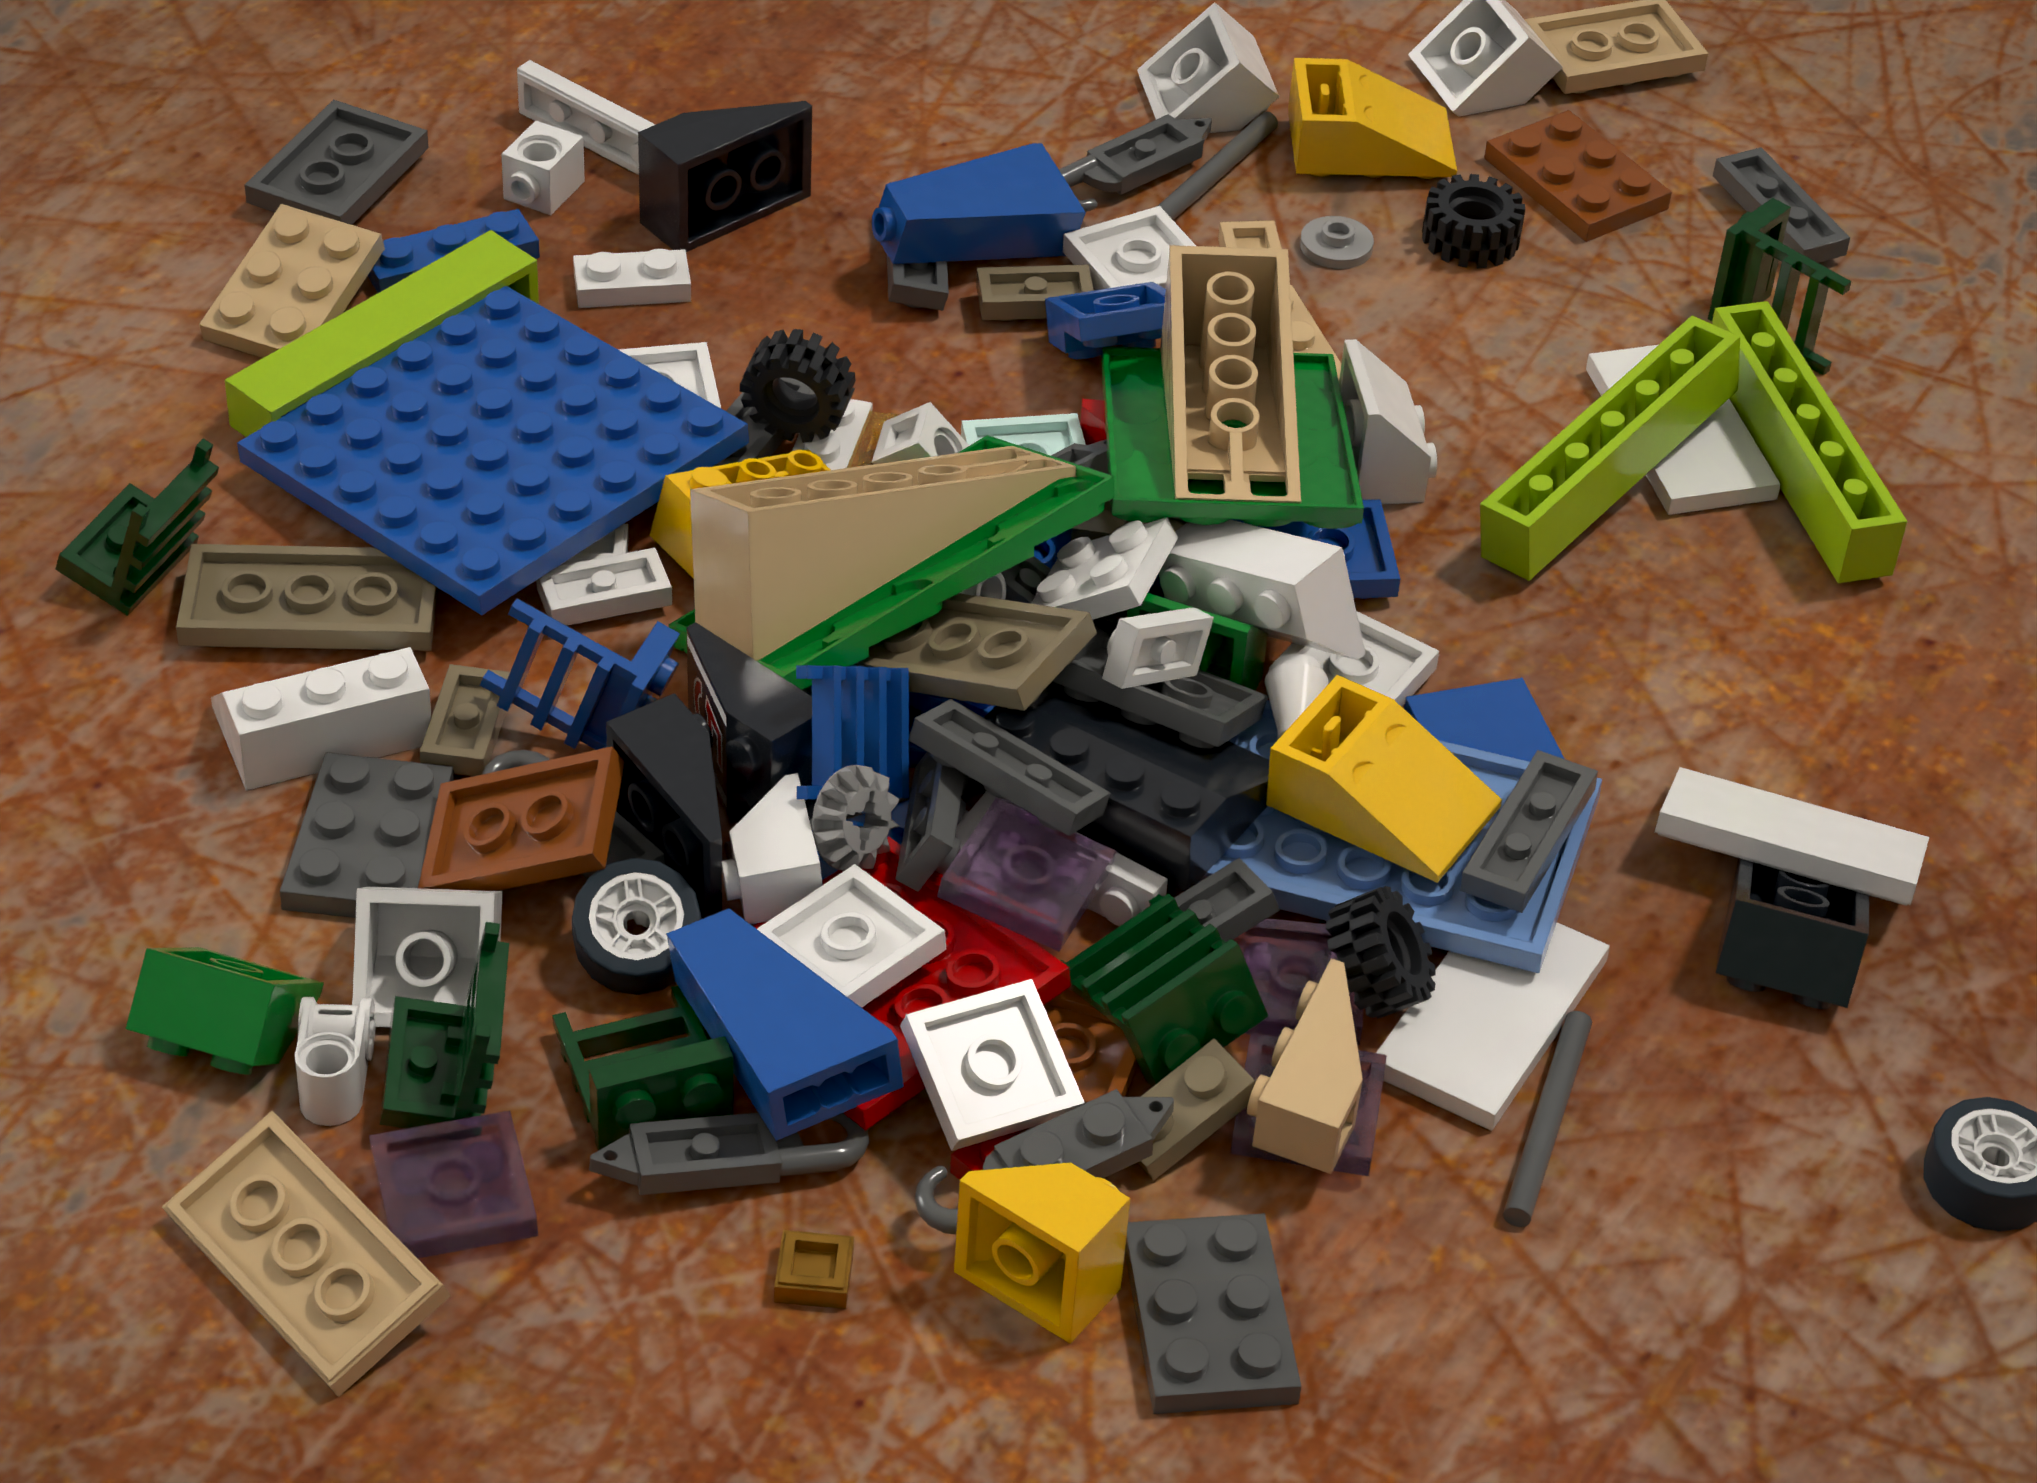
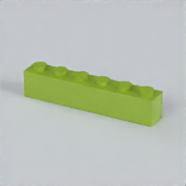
[225,230,539,437]
[1712,301,1907,583]
[1480,315,1740,581]

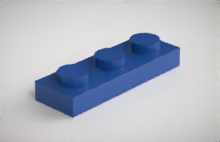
[368,209,540,293]

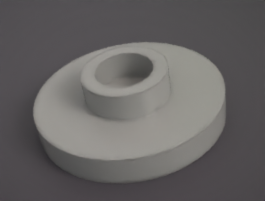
[1300,216,1374,269]

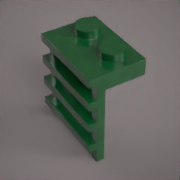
[1708,198,1852,375]
[55,438,219,616]
[1061,894,1269,1086]
[379,922,509,1138]
[552,986,733,1151]

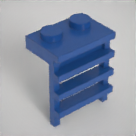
[480,599,680,750]
[796,665,909,799]

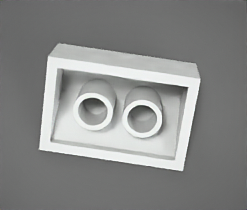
[1159,520,1366,660]
[211,647,431,791]

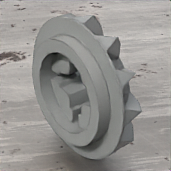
[812,765,899,871]

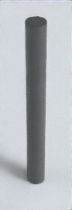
[1156,111,1278,221]
[1503,1011,1592,1227]

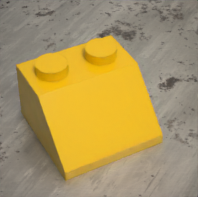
[954,1162,1131,1344]

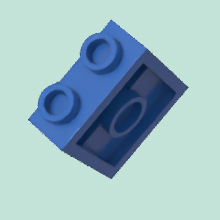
[1045,282,1166,359]

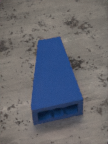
[872,143,1086,264]
[666,908,904,1141]

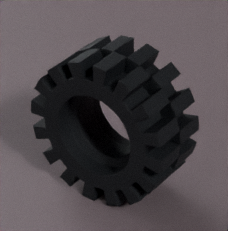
[1422,174,1525,269]
[739,329,856,443]
[1326,886,1436,1019]

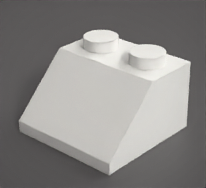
[1408,0,1563,117]
[1137,2,1279,133]
[1339,339,1437,505]
[352,887,502,1027]

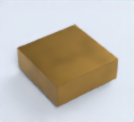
[774,1230,854,1309]

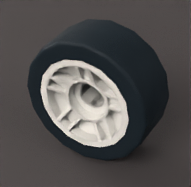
[572,858,701,995]
[1923,1097,2037,1232]

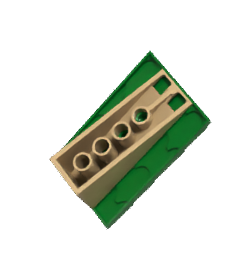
[1102,245,1364,529]
[669,435,1114,690]

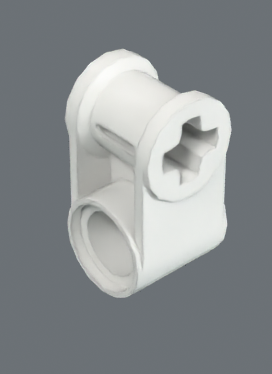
[295,997,375,1126]

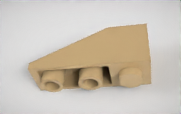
[1247,958,1363,1174]

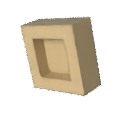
[1218,220,1282,249]

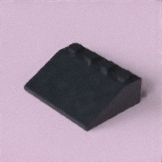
[970,682,1270,891]

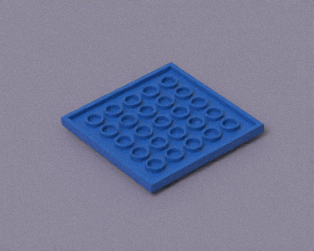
[237,286,749,615]

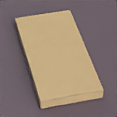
[162,1111,451,1397]

